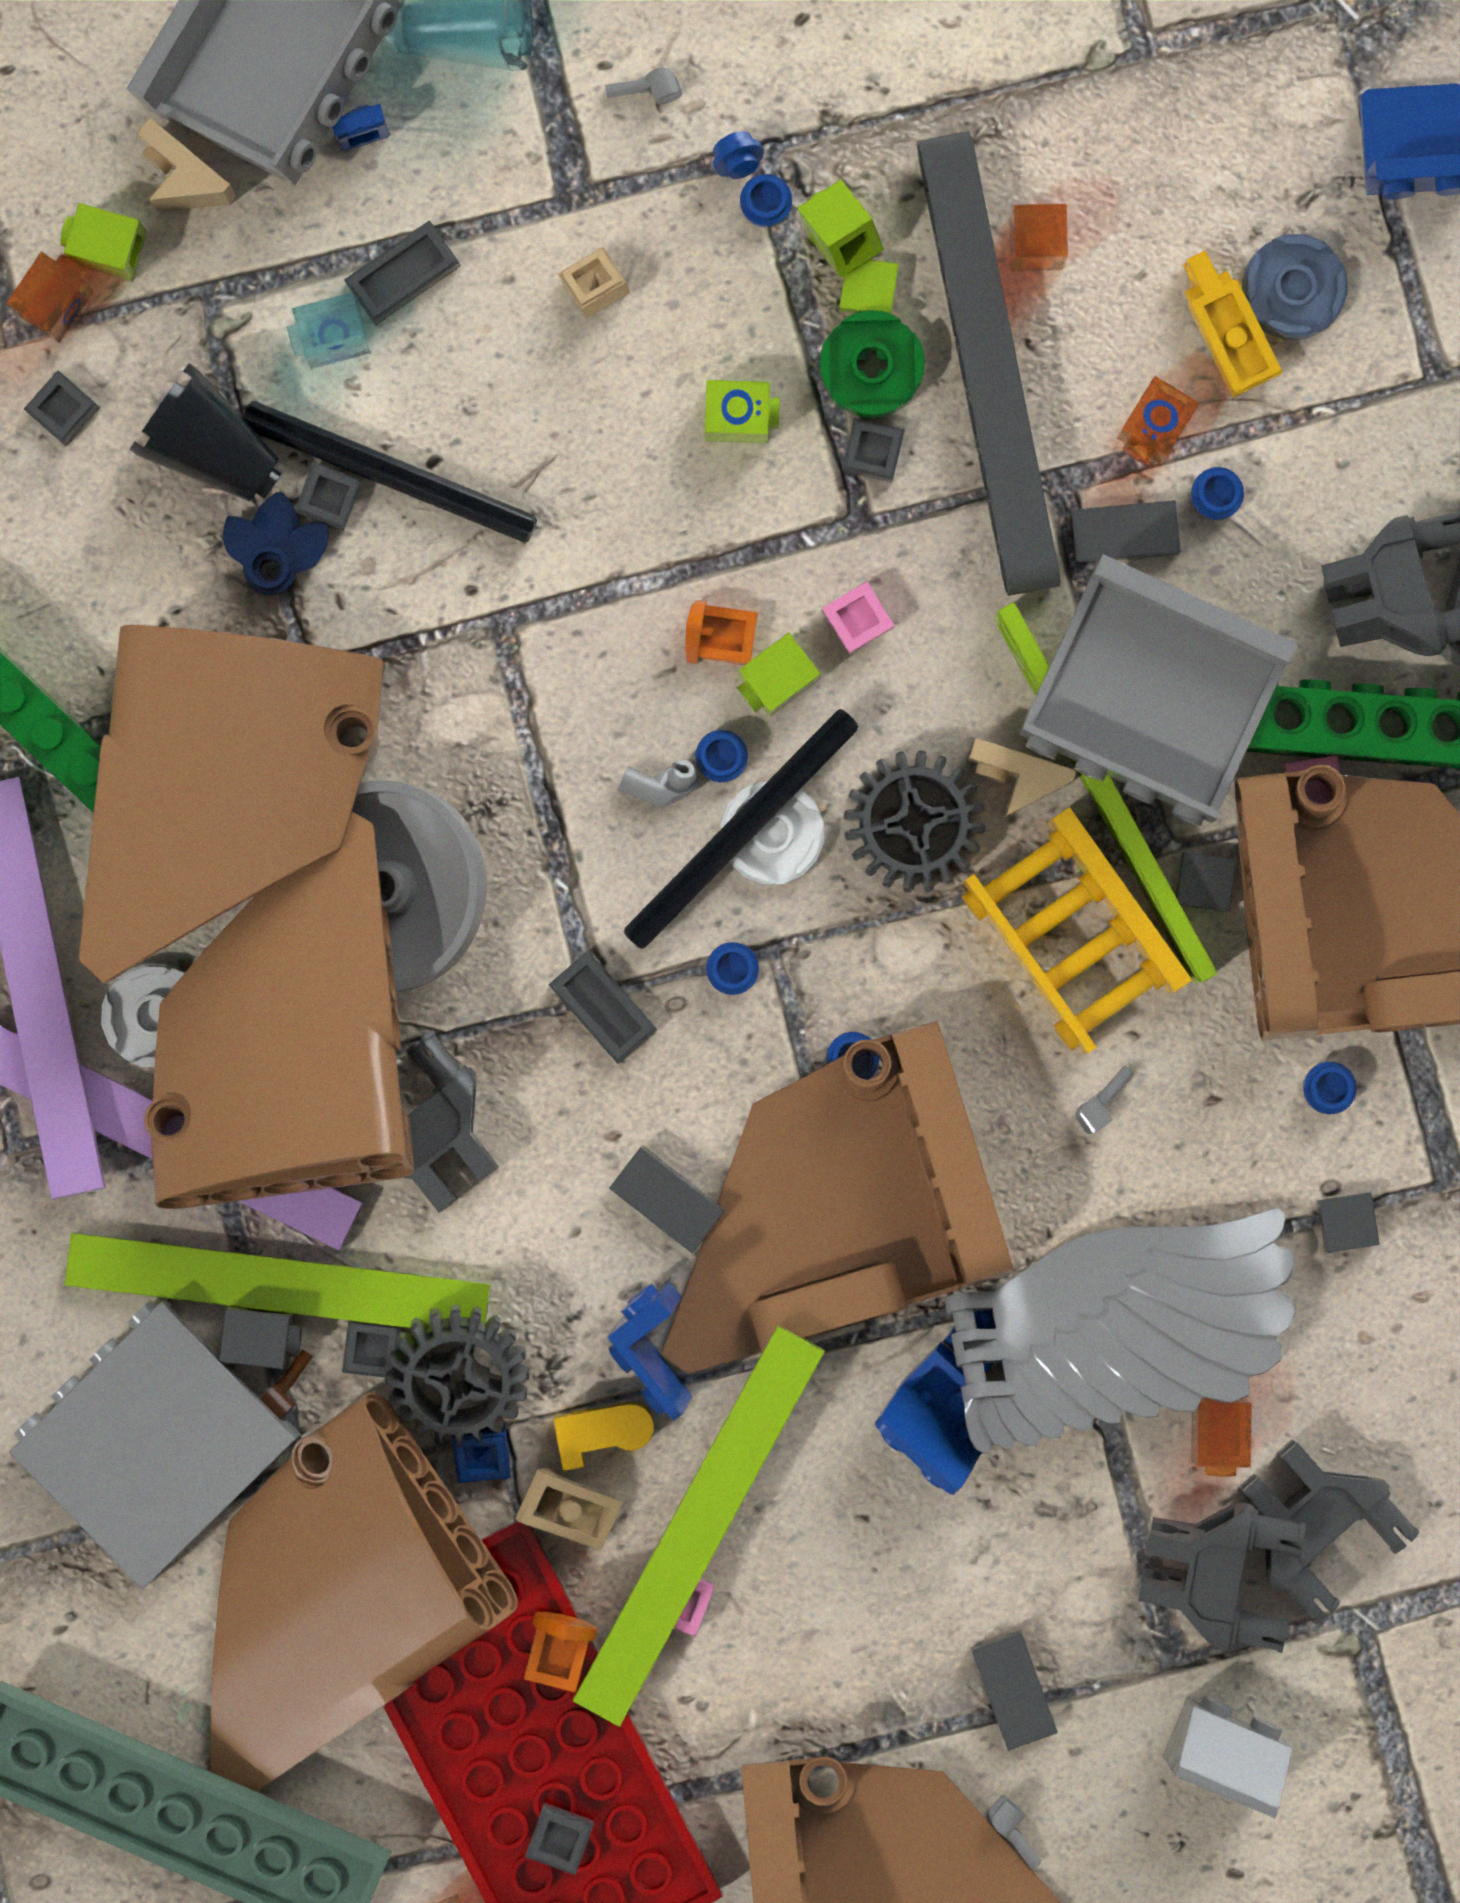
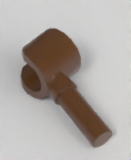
[261,1349,313,1419]

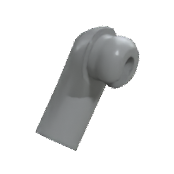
[618,760,697,807]

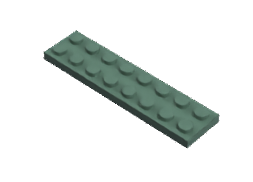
[0,1681,392,1903]

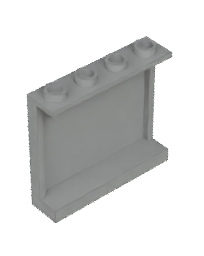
[126,0,402,186]
[1019,554,1298,826]
[9,1299,301,1590]

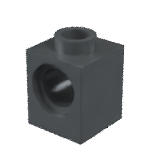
[219,1306,302,1369]

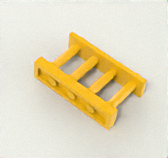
[961,807,1192,1054]

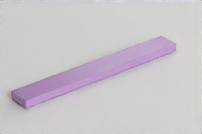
[0,777,106,1200]
[0,1025,364,1250]

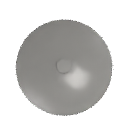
[352,781,487,992]

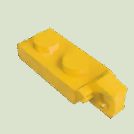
[1183,250,1282,399]

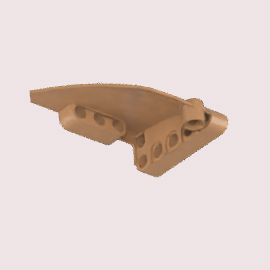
[78,624,384,985]
[144,812,414,1209]
[661,1021,1014,1375]

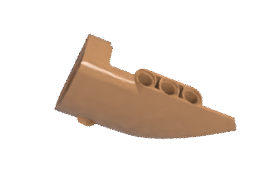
[1235,764,1460,1041]
[210,1392,517,1792]
[741,1757,1061,1903]

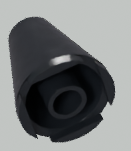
[129,363,282,502]

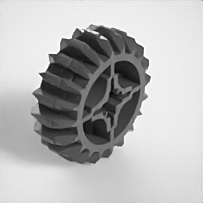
[843,750,986,893]
[385,1303,530,1448]

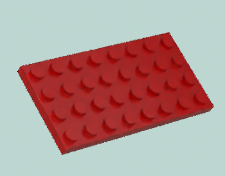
[383,1520,723,1903]

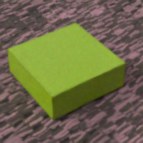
[839,260,899,314]

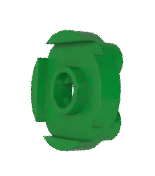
[819,310,925,418]

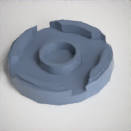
[1242,234,1348,340]

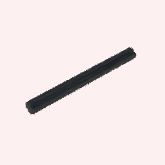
[243,401,537,542]
[624,709,859,949]

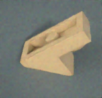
[136,117,237,212]
[966,738,1077,818]
[515,1467,623,1551]

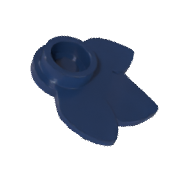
[223,492,329,596]

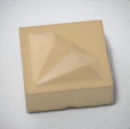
[558,247,631,319]

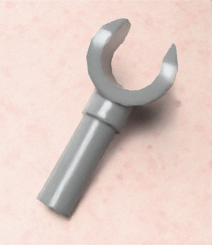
[605,67,682,105]
[1076,1066,1134,1134]
[988,1795,1041,1869]

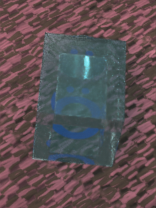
[287,292,371,369]

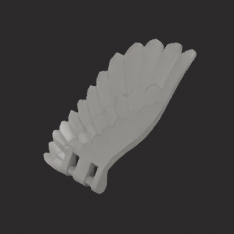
[944,1208,1296,1454]

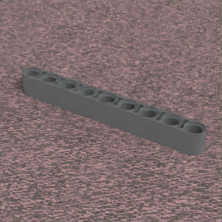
[917,131,1060,596]

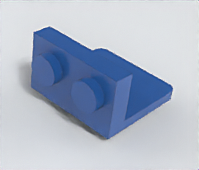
[1360,83,1460,199]
[607,1281,692,1420]
[875,1342,982,1495]

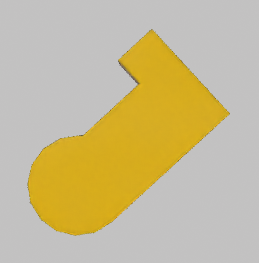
[553,1401,654,1471]

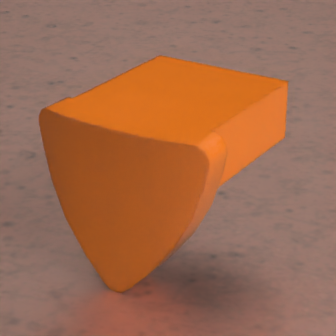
[685,600,758,665]
[524,1612,598,1693]

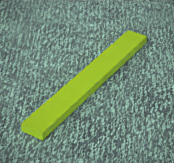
[994,602,1218,984]
[64,1232,491,1328]
[573,1324,824,1727]

